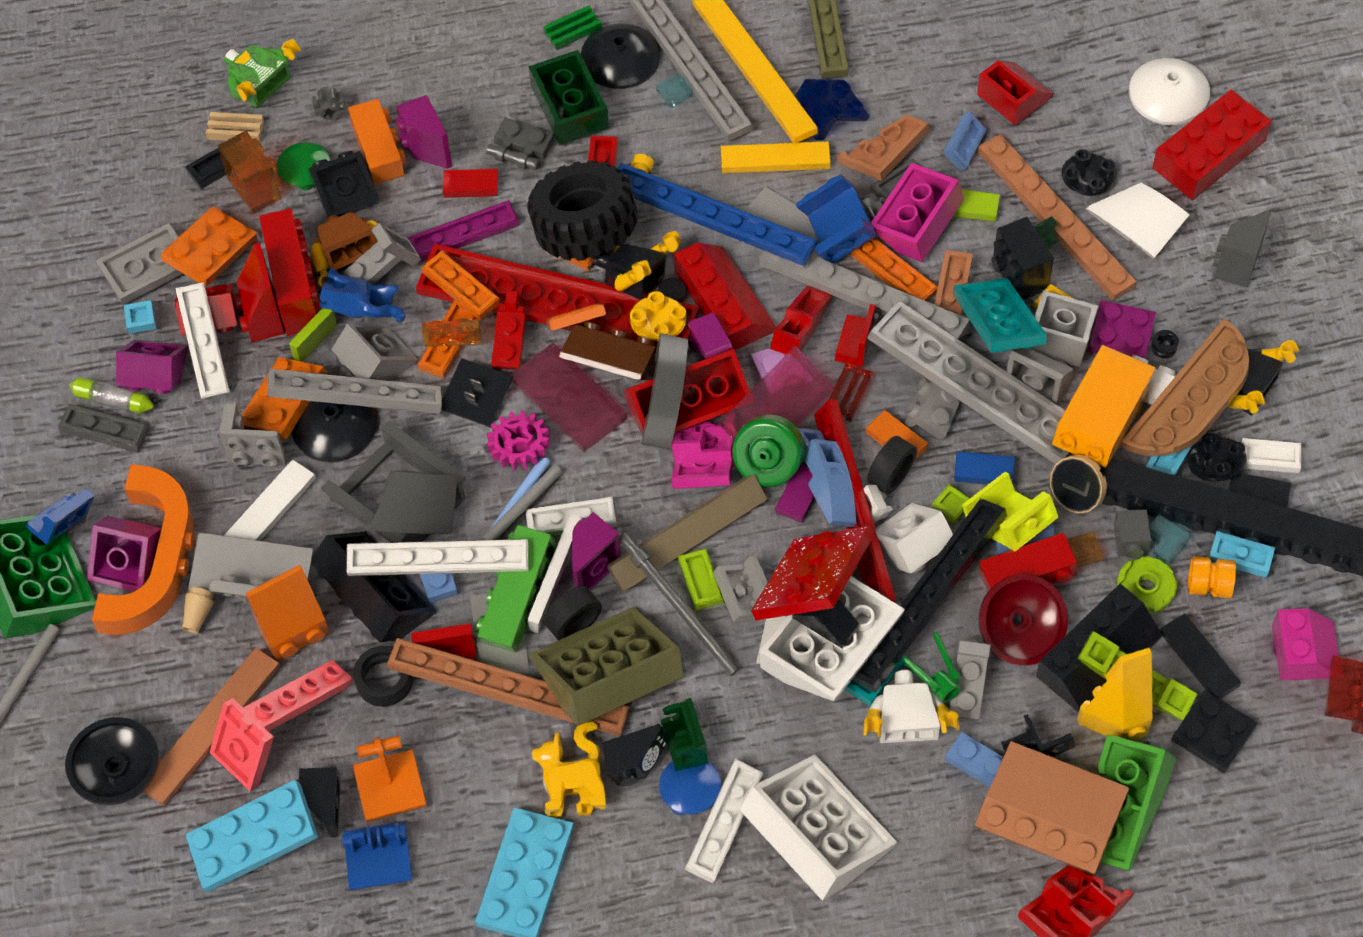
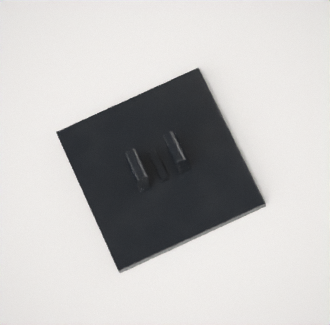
[441,358,513,428]

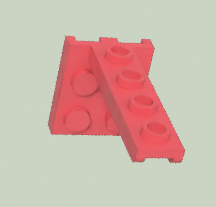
[209,660,353,791]

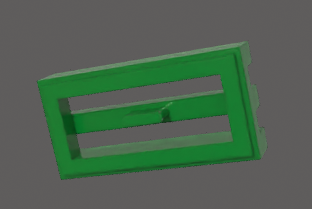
[543,5,602,50]

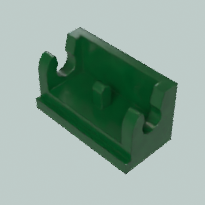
[661,698,708,771]

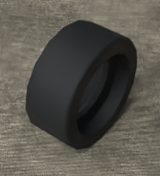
[867,436,917,494]
[543,586,602,641]
[353,646,413,707]

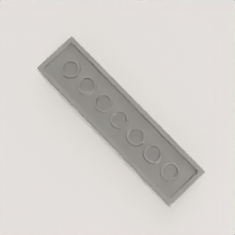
[867,301,1070,464]

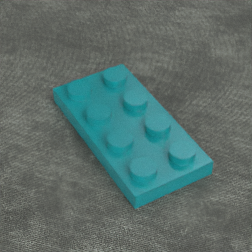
[953,278,1047,353]

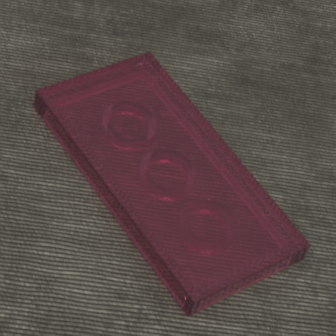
[510,343,628,452]
[718,346,834,440]

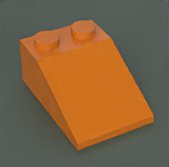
[245,565,329,661]

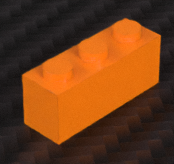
[348,98,407,185]

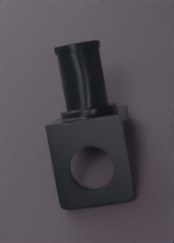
[1001,714,1075,757]

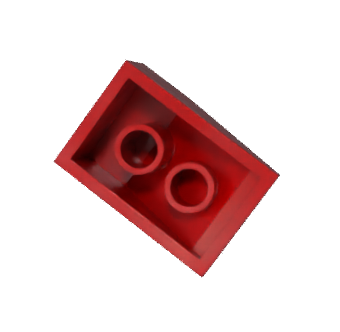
[234,243,285,342]

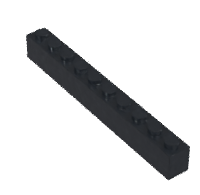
[1100,458,1363,577]

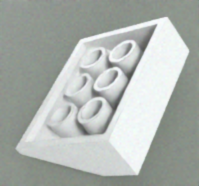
[759,576,905,702]
[740,754,898,901]

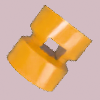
[1187,556,1236,599]

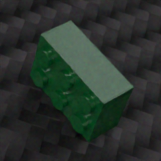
[528,50,609,145]

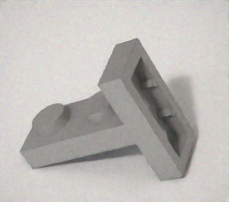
[343,223,421,285]
[949,640,990,720]

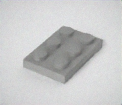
[96,223,183,305]

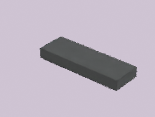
[58,404,150,453]

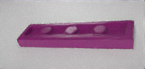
[407,200,520,264]

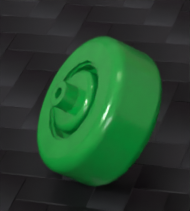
[732,414,805,487]

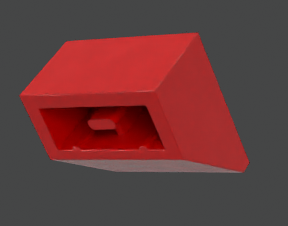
[977,60,1053,126]

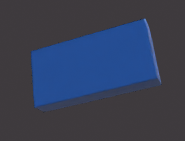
[954,451,1015,485]

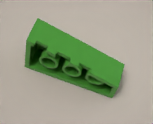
[476,525,557,653]

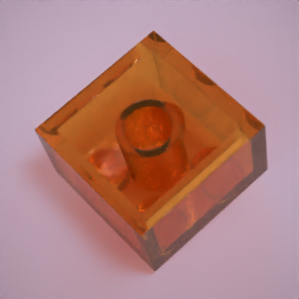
[217,131,282,214]

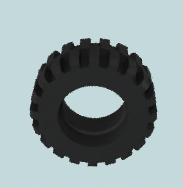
[527,160,638,261]

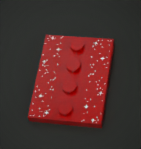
[751,526,874,621]

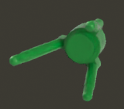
[903,632,962,703]

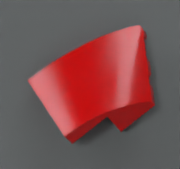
[1017,865,1134,937]

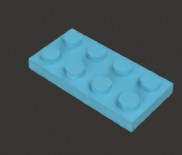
[185,780,319,892]
[475,808,574,937]

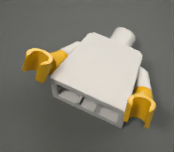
[863,670,960,743]

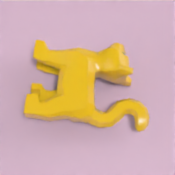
[532,721,606,818]

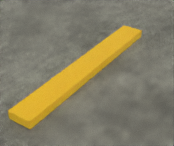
[692,0,818,144]

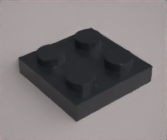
[1171,690,1258,774]

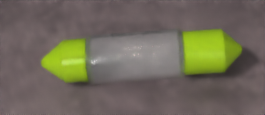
[69,377,154,414]

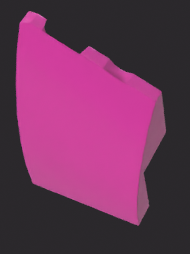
[671,413,736,489]

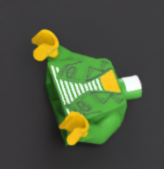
[224,39,302,108]

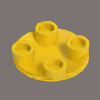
[630,291,686,342]

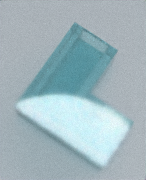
[1149,514,1190,566]

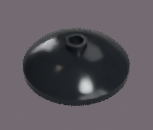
[581,23,660,89]
[291,401,377,462]
[65,717,159,805]

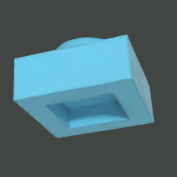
[124,300,157,334]

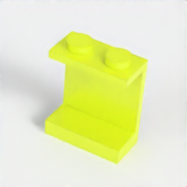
[962,472,1059,551]

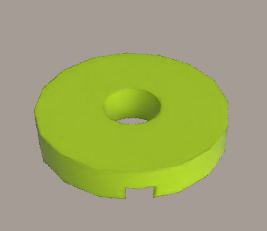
[1116,556,1178,614]

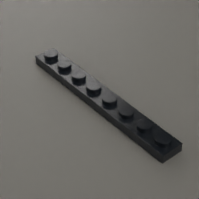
[851,498,1007,692]

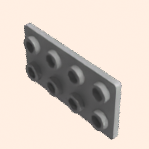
[188,533,314,599]

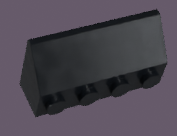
[311,531,436,643]
[1036,584,1162,713]

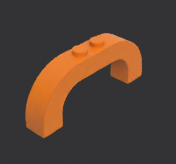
[92,464,195,635]

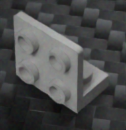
[219,403,286,467]

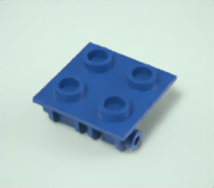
[342,822,412,891]

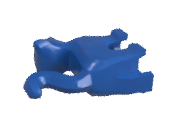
[319,269,406,323]

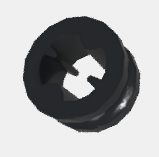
[1151,330,1179,359]

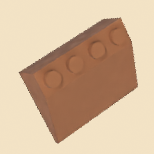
[975,741,1129,876]

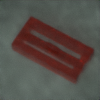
[829,364,873,422]

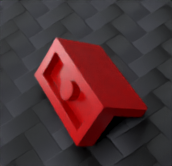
[835,304,876,367]
[411,623,477,661]

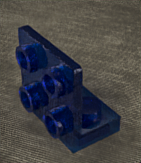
[794,79,870,140]

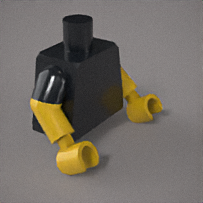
[596,231,681,300]
[1227,340,1299,416]

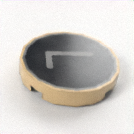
[1050,454,1107,513]

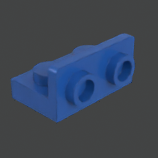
[26,488,95,545]

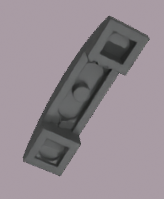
[641,333,688,450]

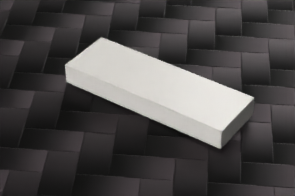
[525,497,617,536]

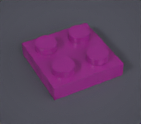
[1088,300,1156,359]

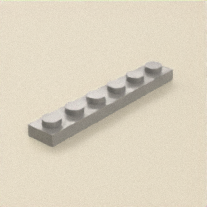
[267,369,442,414]

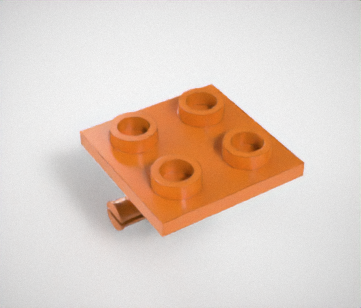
[353,735,427,823]

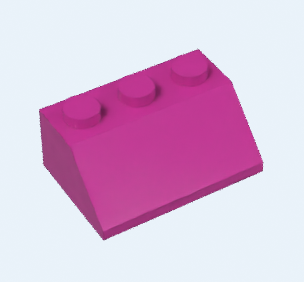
[871,162,964,262]

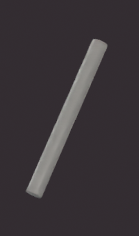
[480,465,562,541]
[0,624,60,724]

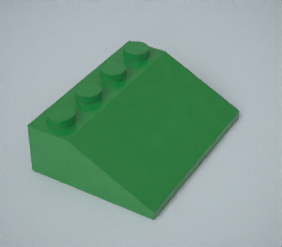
[0,514,96,639]

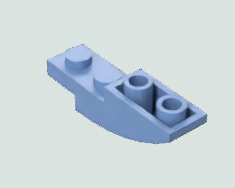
[797,428,856,527]

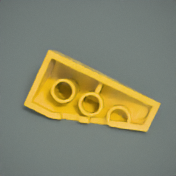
[1077,648,1152,741]

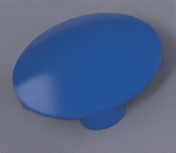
[659,762,721,815]

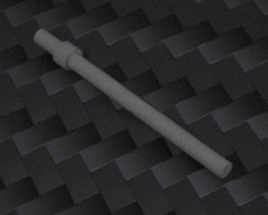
[619,532,740,676]

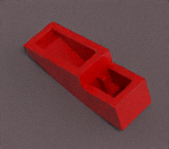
[770,286,832,359]

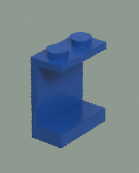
[796,174,877,263]

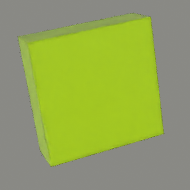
[931,484,970,525]

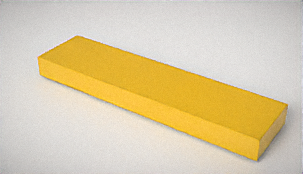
[721,141,830,173]

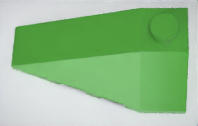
[1098,734,1176,871]

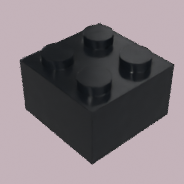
[991,217,1054,300]

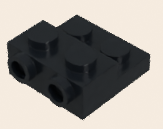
[309,150,380,218]

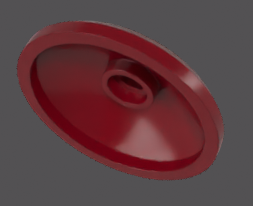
[978,574,1068,666]

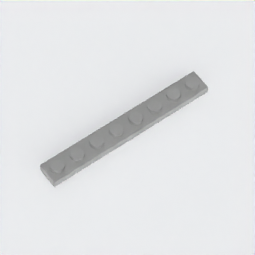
[628,0,752,142]
[759,251,970,341]

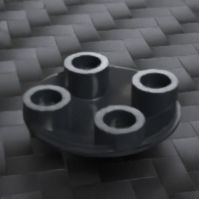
[1061,149,1116,196]
[1187,433,1247,482]

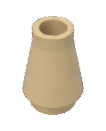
[181,587,215,634]

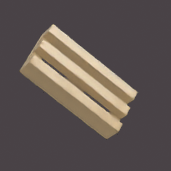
[205,112,264,143]

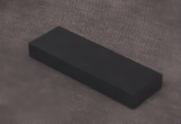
[1160,613,1241,699]

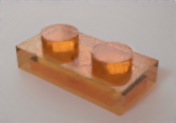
[422,318,482,347]

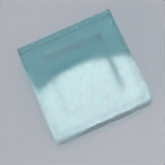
[656,73,693,108]

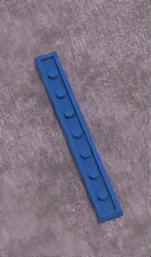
[618,163,817,267]

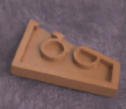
[837,114,930,181]

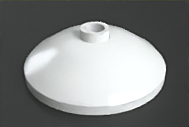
[1129,58,1210,125]

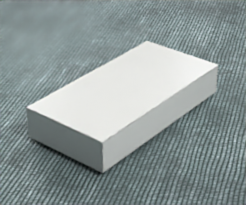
[1241,438,1301,473]

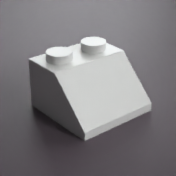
[875,503,953,573]

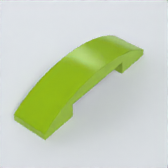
[1078,631,1197,721]

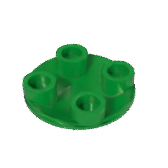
[276,142,330,191]

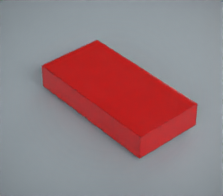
[443,169,498,198]

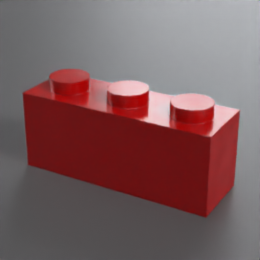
[979,533,1077,592]

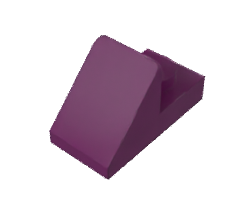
[688,313,732,358]

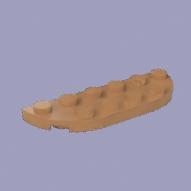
[1121,319,1249,456]

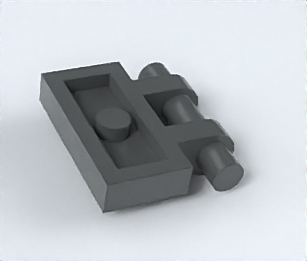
[486,117,555,170]

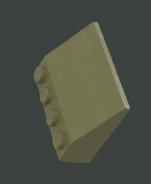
[530,607,684,726]

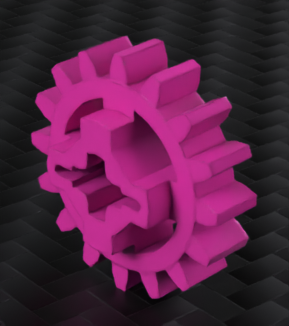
[487,411,550,471]

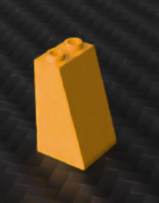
[1052,345,1156,468]

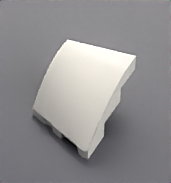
[1086,183,1189,258]

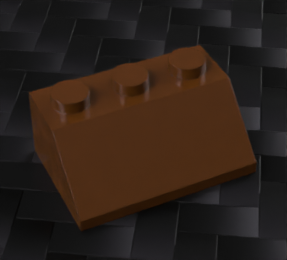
[559,321,657,380]

